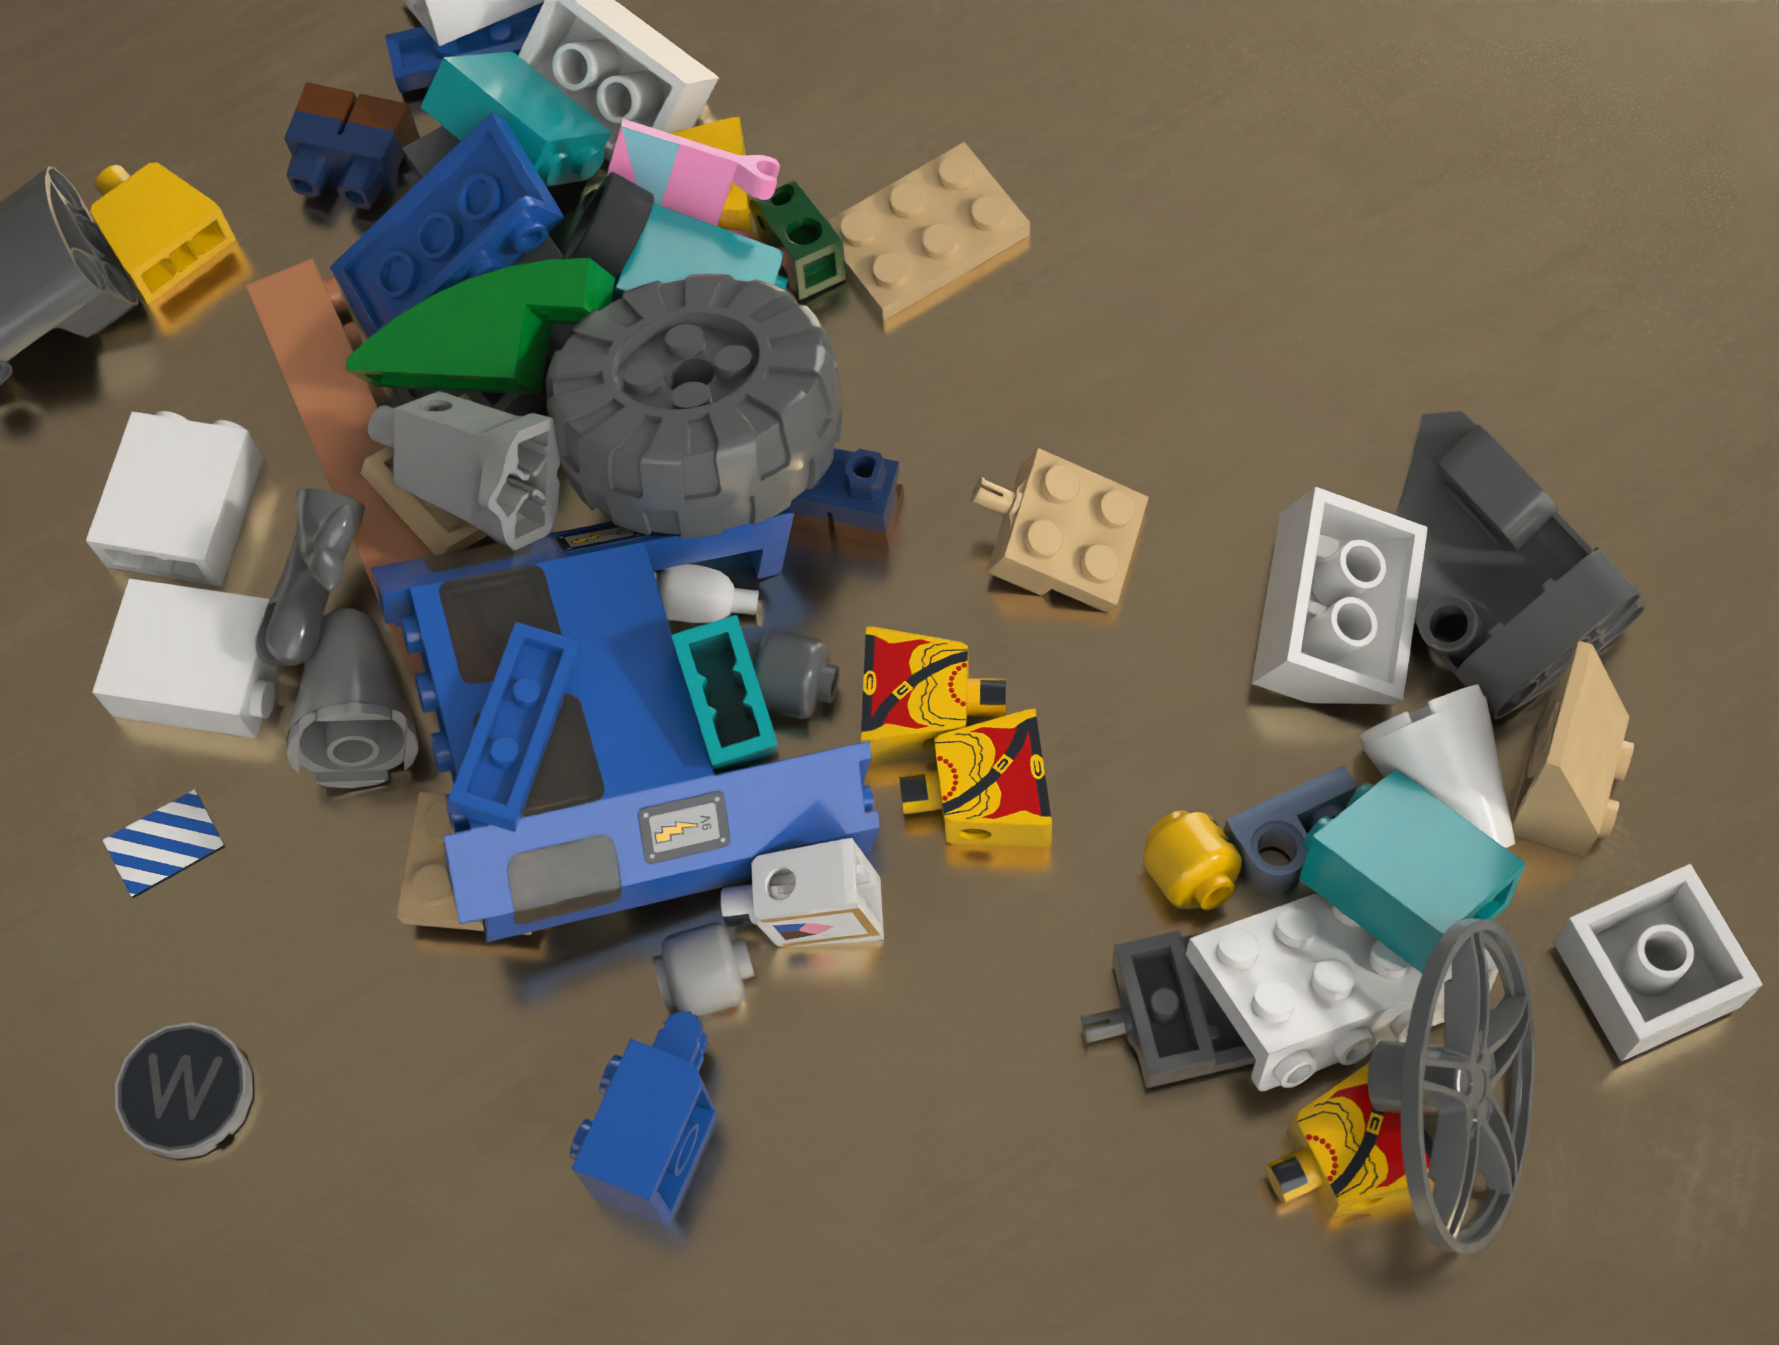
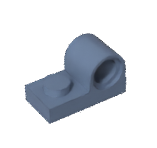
[1223,765,1357,897]

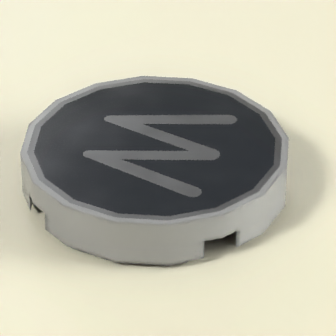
[115,1022,253,1159]

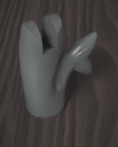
[255,488,365,667]

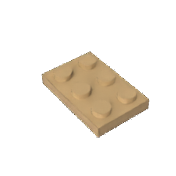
[828,142,1030,322]

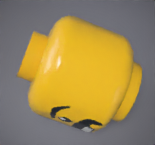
[1143,810,1242,910]

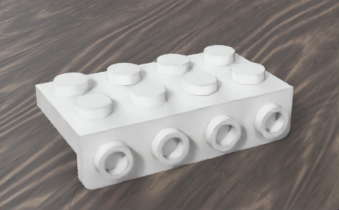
[1186,893,1498,1091]

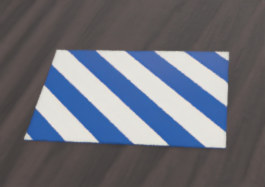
[103,789,224,897]

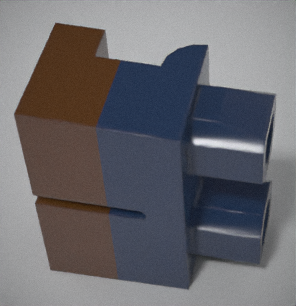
[284,82,420,210]
[789,448,905,550]

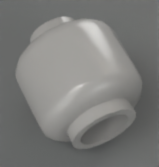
[652,922,755,1017]

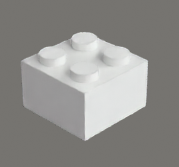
[1553,864,1763,1062]

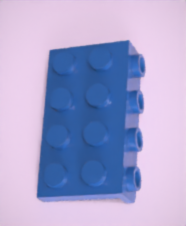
[330,113,565,340]

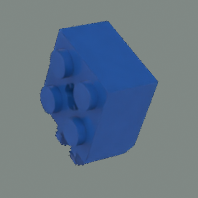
[569,1009,717,1228]

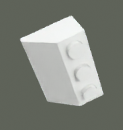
[518,0,719,162]
[1251,487,1428,704]

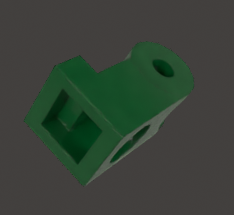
[750,181,847,300]

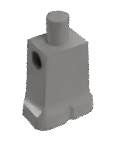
[368,391,561,551]

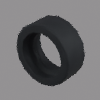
[562,172,654,281]

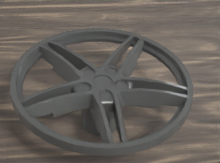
[1368,918,1535,1254]

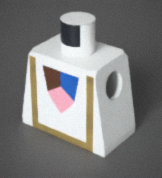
[721,838,884,947]

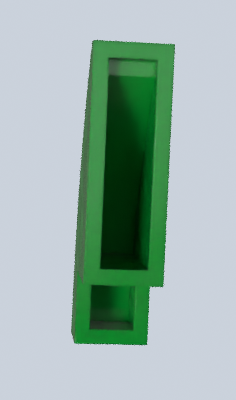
[345,258,615,395]

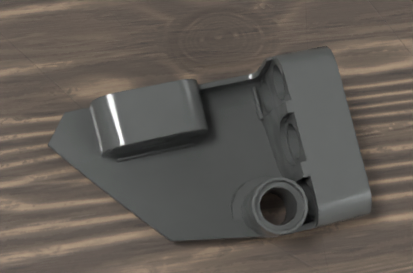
[0,166,139,385]
[1395,411,1646,719]

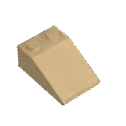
[1511,641,1634,857]

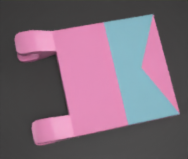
[606,119,780,240]

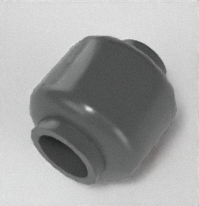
[748,630,840,719]

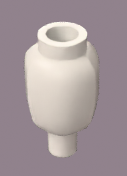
[653,564,759,625]

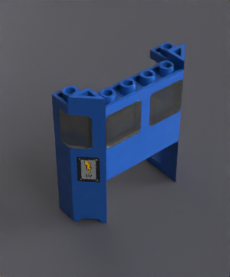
[371,508,880,942]

